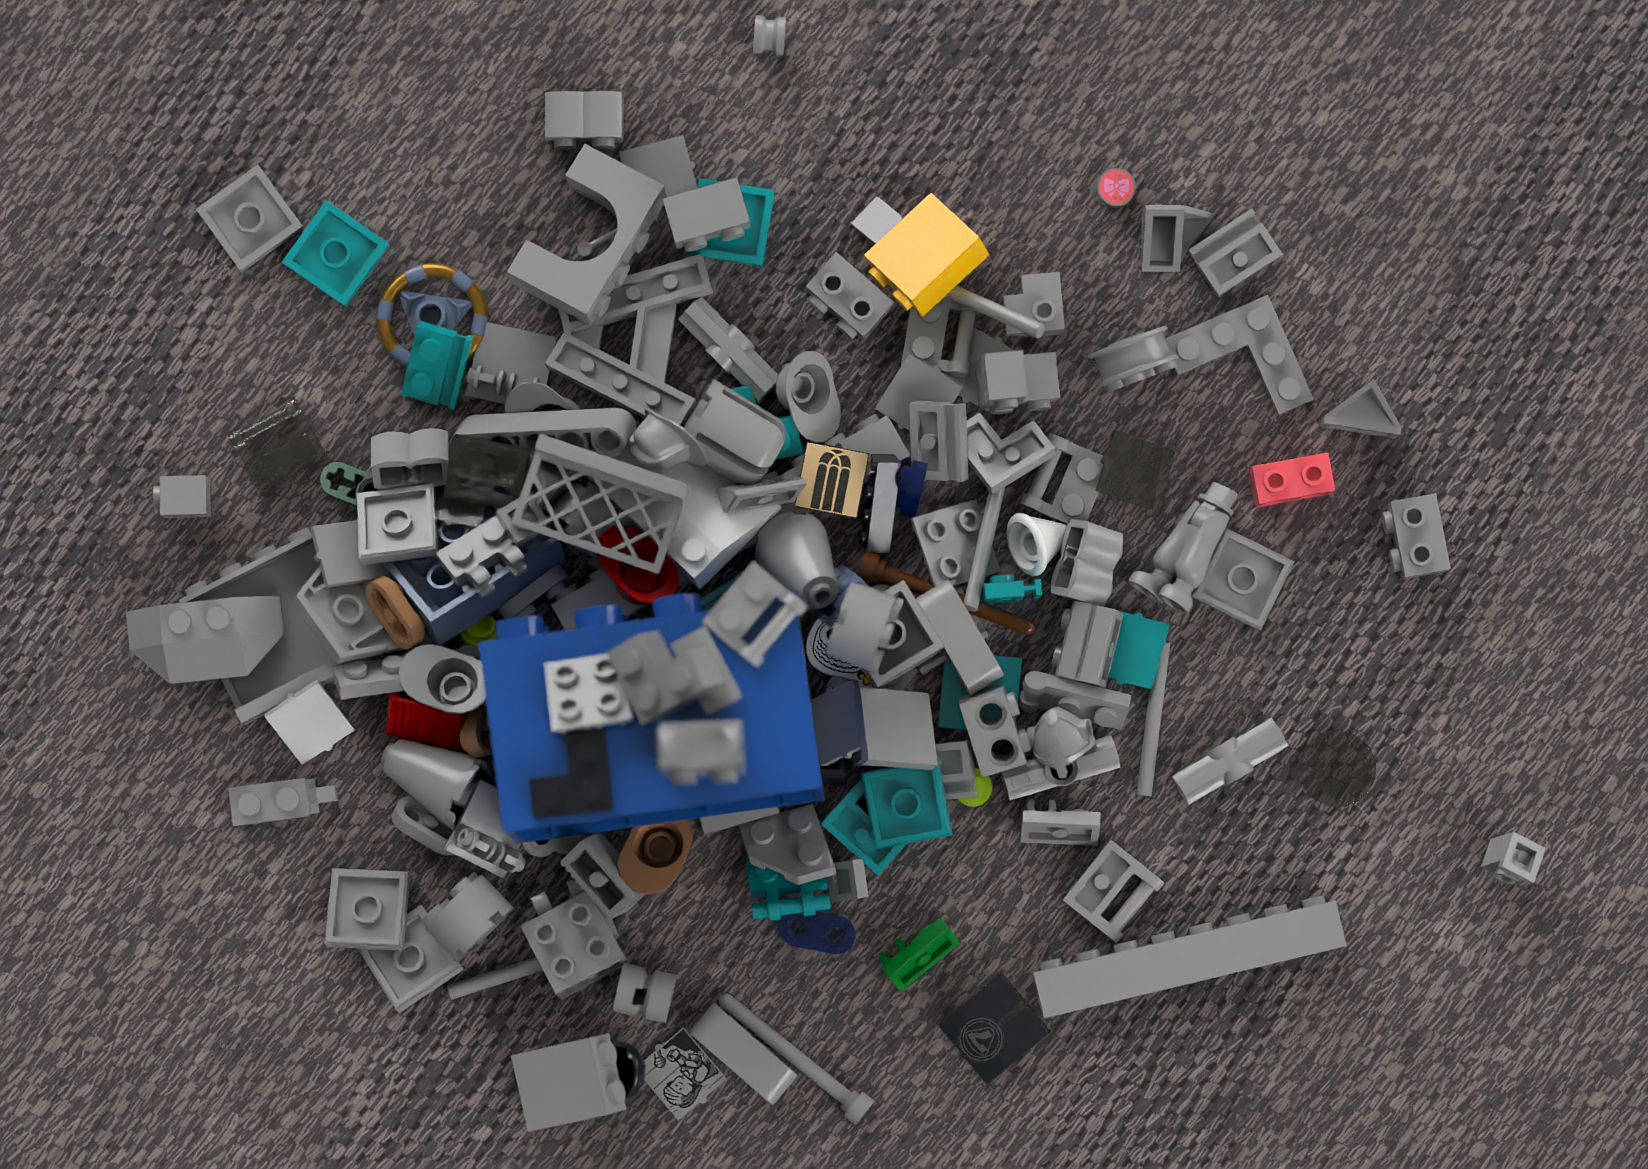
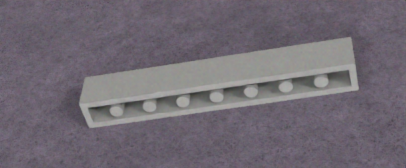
[1031,895,1347,1018]

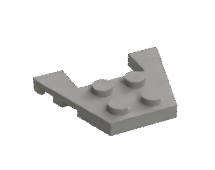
[292,519,435,664]

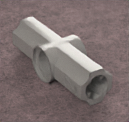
[678,297,778,402]
[1171,718,1288,805]
[1000,735,1121,801]

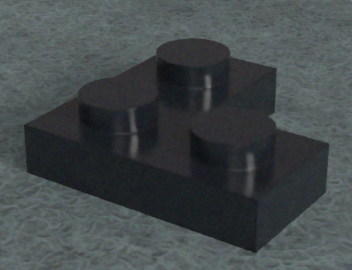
[529,730,614,820]

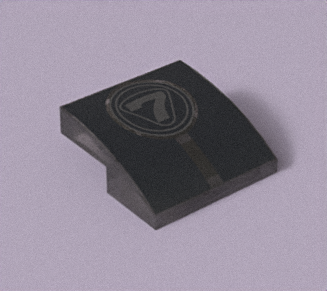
[938,972,1051,1085]

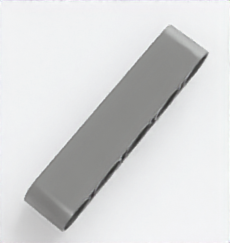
[448,408,636,464]

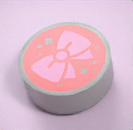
[1097,168,1136,208]

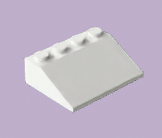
[587,419,782,590]

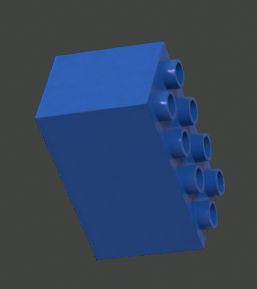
[479,594,825,844]

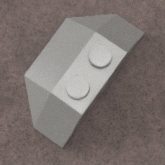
[126,596,284,684]

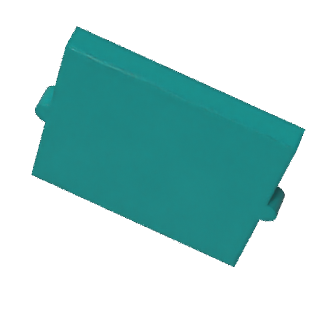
[1108,611,1170,690]

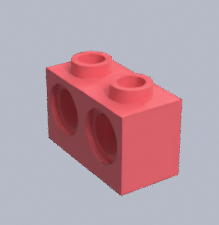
[1248,453,1335,508]

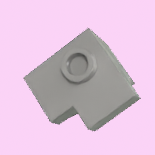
[1003,272,1065,338]

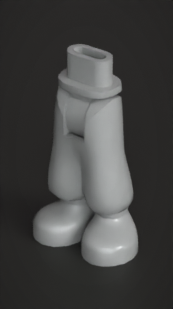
[1128,482,1238,614]

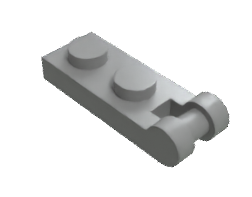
[1018,671,1132,730]

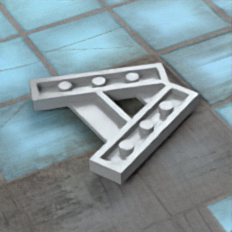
[545,254,714,427]

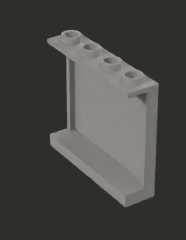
[179,527,383,725]

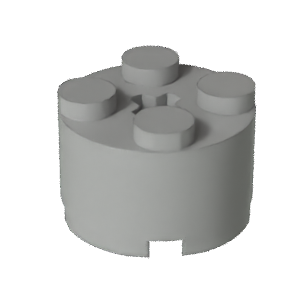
[545,482,635,569]
[825,582,904,674]
[422,872,514,962]

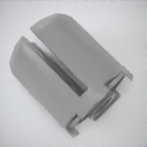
[684,379,786,485]

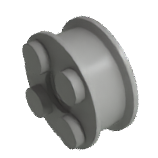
[1087,325,1179,393]

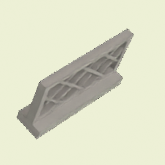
[511,434,691,574]

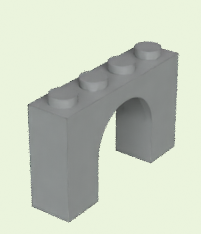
[507,144,667,326]

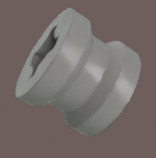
[753,15,786,56]

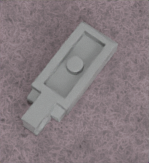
[228,778,339,827]

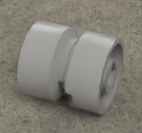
[613,963,677,1024]

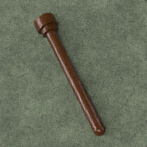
[857,551,1035,635]

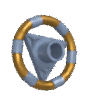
[376,263,489,368]

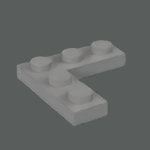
[1166,295,1314,416]

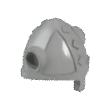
[1026,707,1096,778]

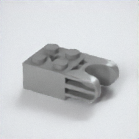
[657,720,746,785]

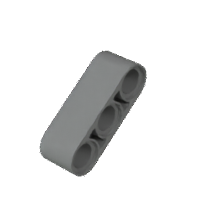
[915,579,1004,696]
[688,1002,798,1105]

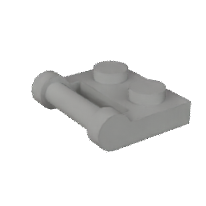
[901,297,980,378]
[1019,433,1112,525]
[702,561,808,668]
[1062,840,1164,944]

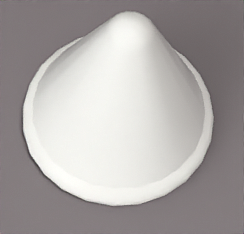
[1007,513,1068,576]

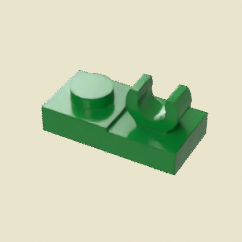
[879,918,960,992]

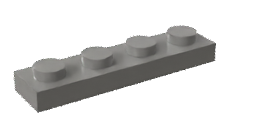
[333,645,481,700]

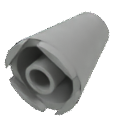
[753,511,838,609]
[381,739,493,830]

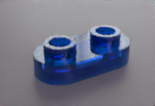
[896,460,928,518]
[779,911,855,954]

